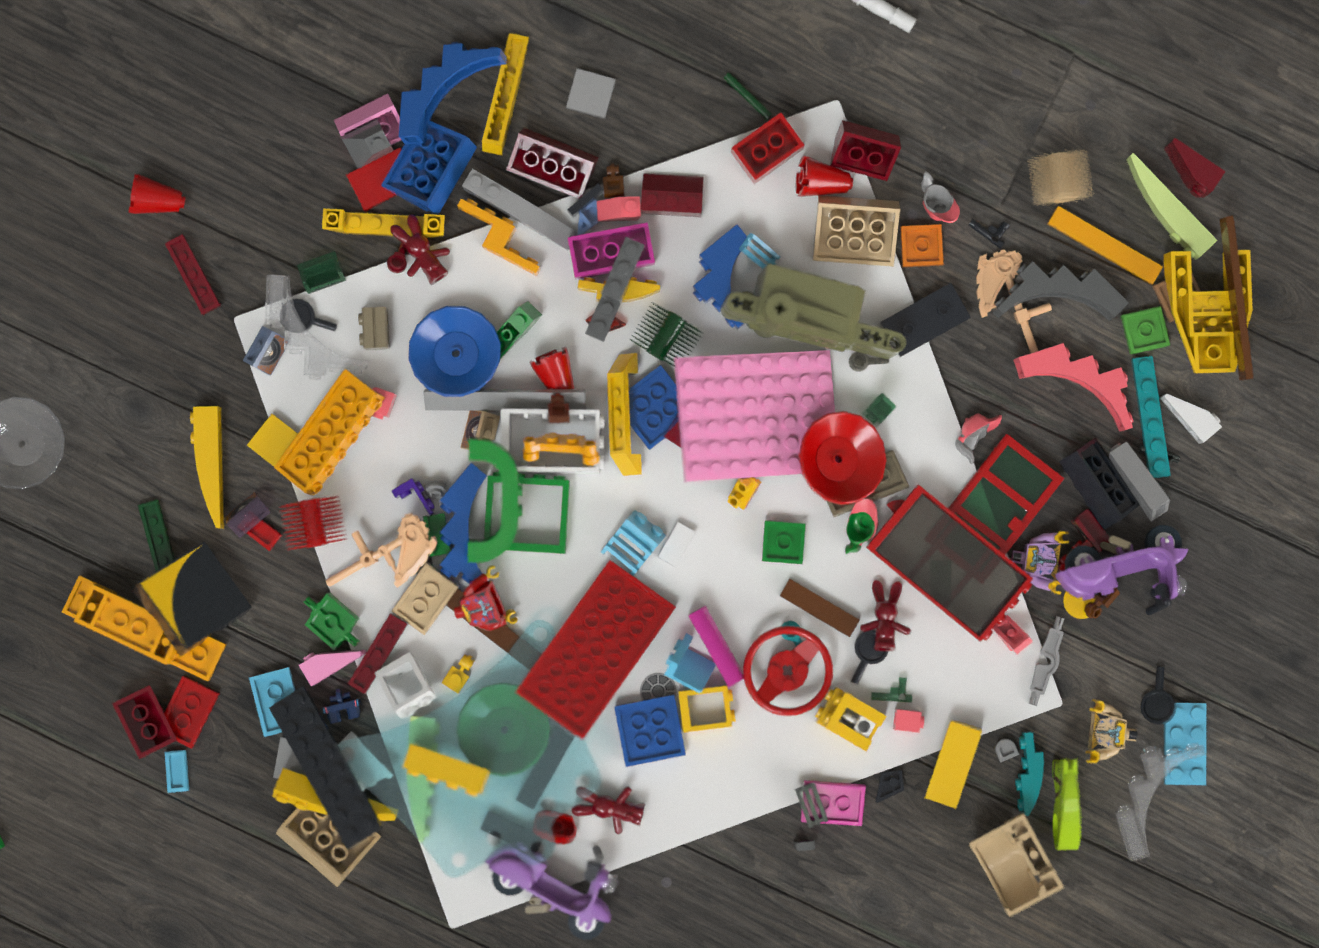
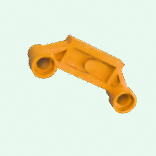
[522,432,599,465]

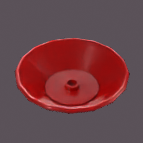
[799,411,887,505]

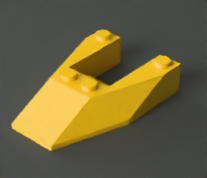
[1164,250,1253,373]

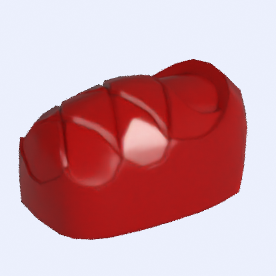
[533,810,577,845]

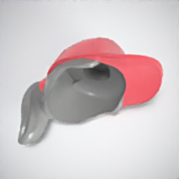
[921,171,960,223]
[955,413,1002,464]

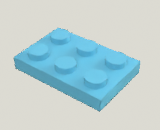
[249,667,296,737]

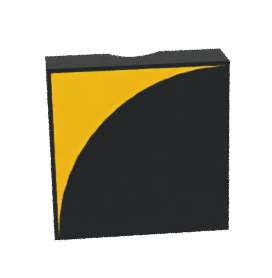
[133,541,252,657]

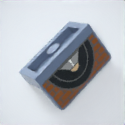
[243,326,290,375]

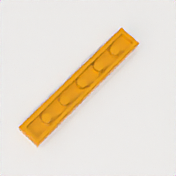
[1048,206,1163,285]

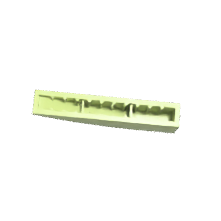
[1126,153,1218,260]

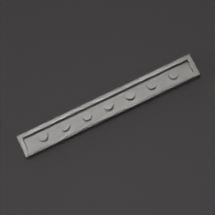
[423,389,587,411]

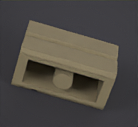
[358,307,390,350]

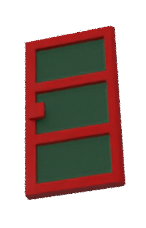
[924,434,1065,584]

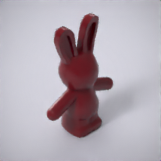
[390,215,450,285]
[860,580,911,652]
[571,786,645,834]

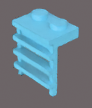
[601,510,666,576]

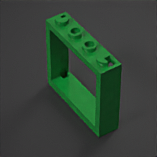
[484,472,570,554]

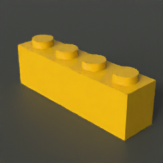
[402,744,491,797]

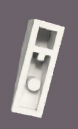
[1160,394,1222,444]

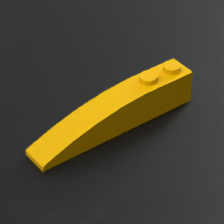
[482,33,529,155]
[190,406,224,529]
[272,768,399,821]

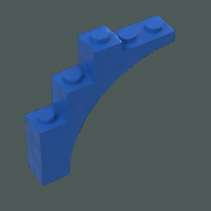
[398,42,507,145]
[439,463,487,584]

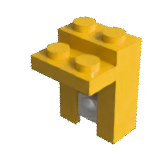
[814,686,887,752]

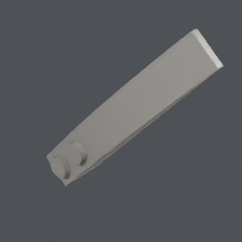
[462,169,577,250]

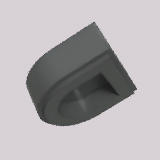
[793,840,816,851]

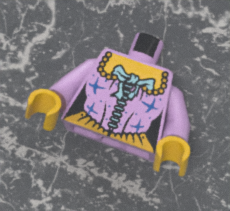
[1011,531,1069,595]

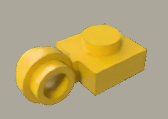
[441,654,475,694]

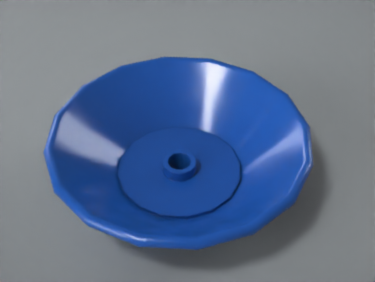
[408,306,501,397]

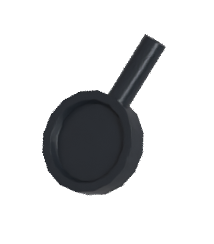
[280,299,337,334]
[851,630,888,685]
[1140,667,1176,725]

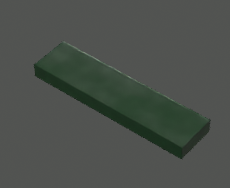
[138,499,175,571]

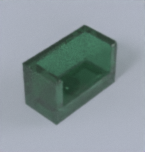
[297,251,346,294]
[862,393,896,427]

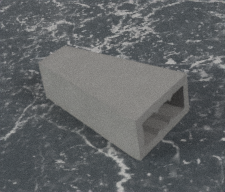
[1109,442,1170,521]

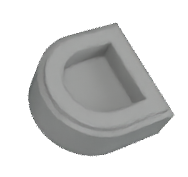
[995,738,1019,762]

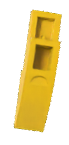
[577,277,660,303]

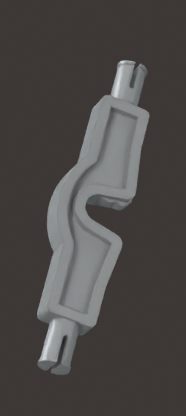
[1029,616,1065,706]

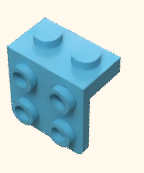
[664,633,716,693]

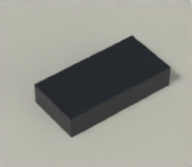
[567,183,604,218]

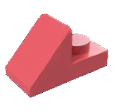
[992,615,1033,654]

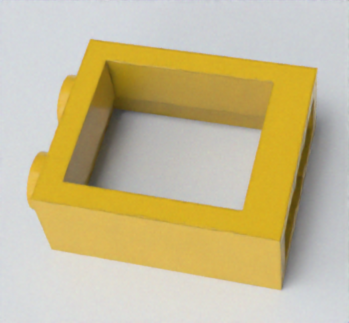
[678,685,736,733]

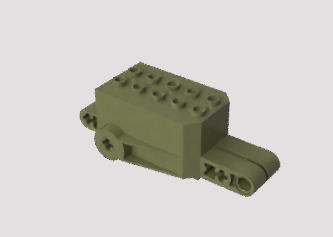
[721,264,906,359]

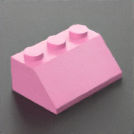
[334,94,401,145]

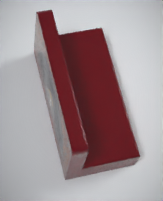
[1071,509,1110,553]

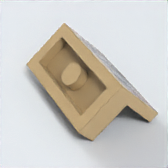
[461,411,500,450]

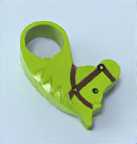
[1052,759,1081,850]

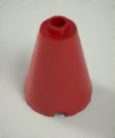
[795,156,853,197]
[128,174,185,214]
[529,347,575,389]

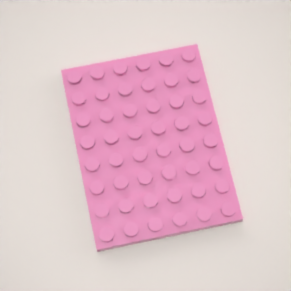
[674,350,839,482]

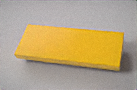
[925,720,982,809]

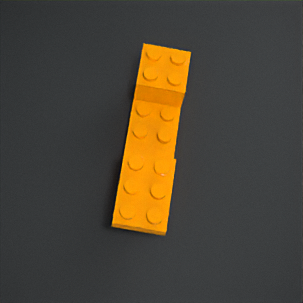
[62,575,227,681]

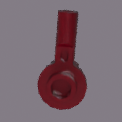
[387,242,407,273]

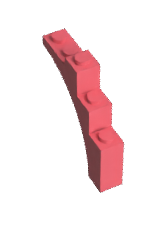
[1013,343,1133,432]

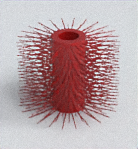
[279,496,347,550]

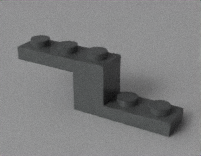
[585,237,645,342]

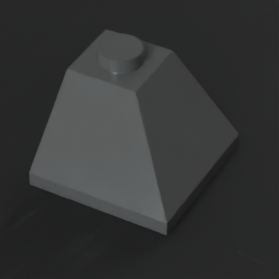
[341,119,394,169]

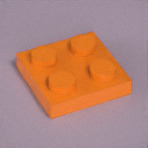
[900,224,943,267]

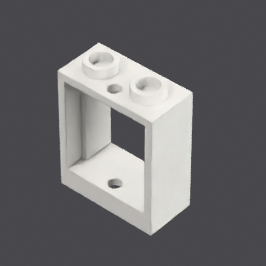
[375,652,436,719]

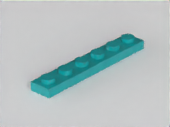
[1131,356,1171,478]

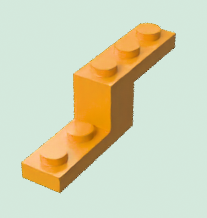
[457,198,541,276]

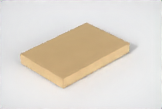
[392,562,460,635]

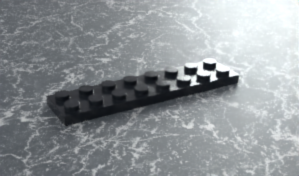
[269,686,384,849]

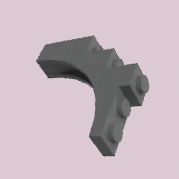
[992,261,1129,321]

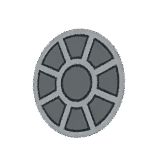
[640,673,677,701]

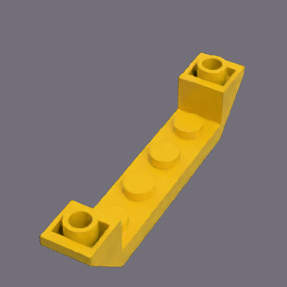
[322,209,445,238]
[607,353,642,476]

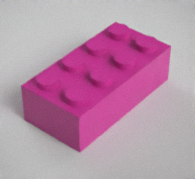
[567,222,655,280]

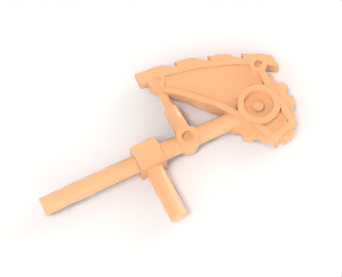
[976,250,1052,353]
[326,513,437,588]

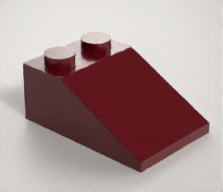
[1164,138,1226,198]

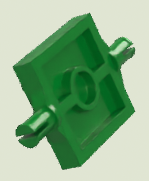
[303,593,360,650]

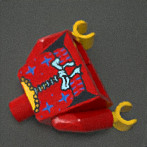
[454,565,518,631]

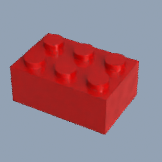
[731,113,805,184]

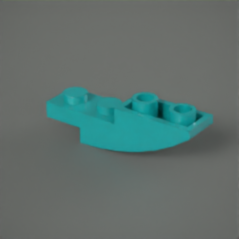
[1015,731,1044,816]

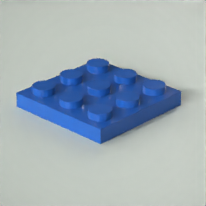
[629,365,679,450]
[614,695,686,767]

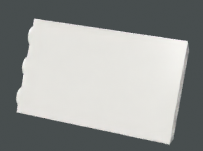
[500,409,605,474]

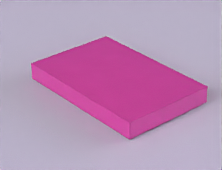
[800,780,866,826]

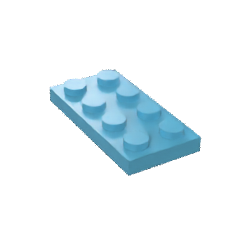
[1164,703,1206,785]

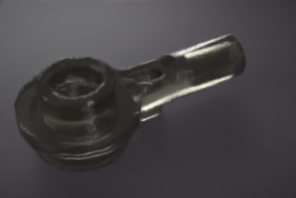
[848,352,889,372]

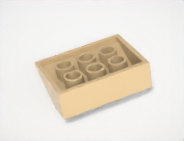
[813,195,900,267]
[276,808,381,887]

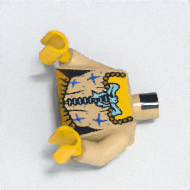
[1085,699,1137,763]

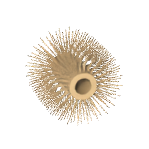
[1027,149,1093,206]

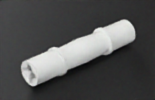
[852,0,917,33]

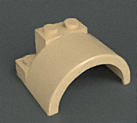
[970,812,1064,916]

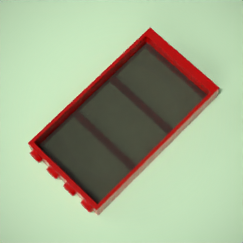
[865,485,1033,642]

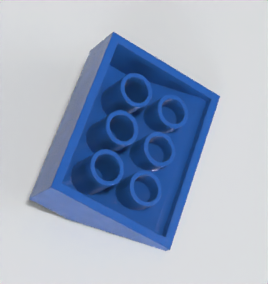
[381,121,477,215]

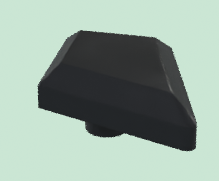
[875,770,904,803]

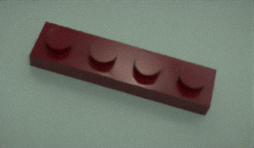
[165,234,221,315]
[348,614,408,694]

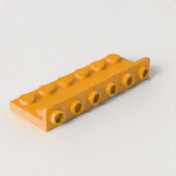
[274,369,385,496]

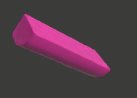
[688,605,744,687]

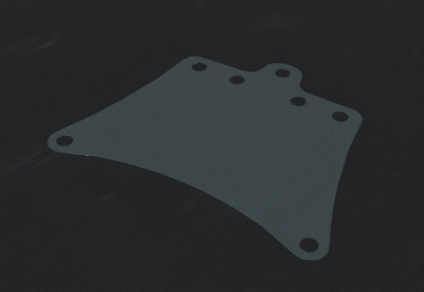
[338,620,601,878]

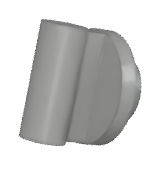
[424,479,446,499]

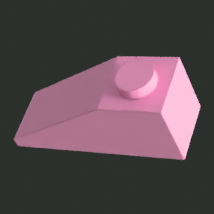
[299,649,367,686]

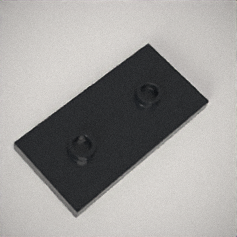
[880,283,971,357]

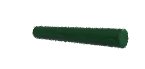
[724,72,772,120]

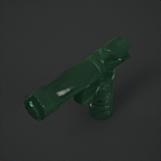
[871,677,912,703]

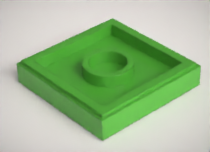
[1121,306,1170,355]

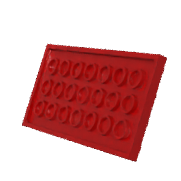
[515,560,676,741]

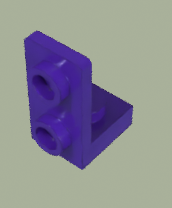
[391,478,435,516]

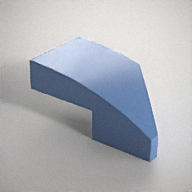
[577,199,599,235]

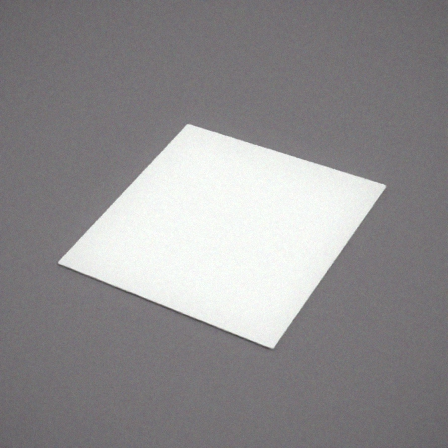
[234,100,1062,928]

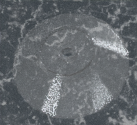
[0,397,65,489]

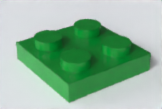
[762,521,806,564]

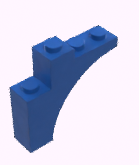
[693,225,747,330]

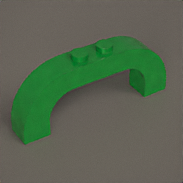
[468,437,523,563]

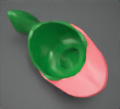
[845,498,879,554]

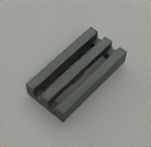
[795,782,828,828]

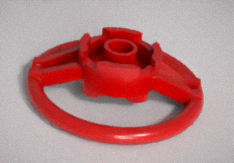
[743,626,833,716]

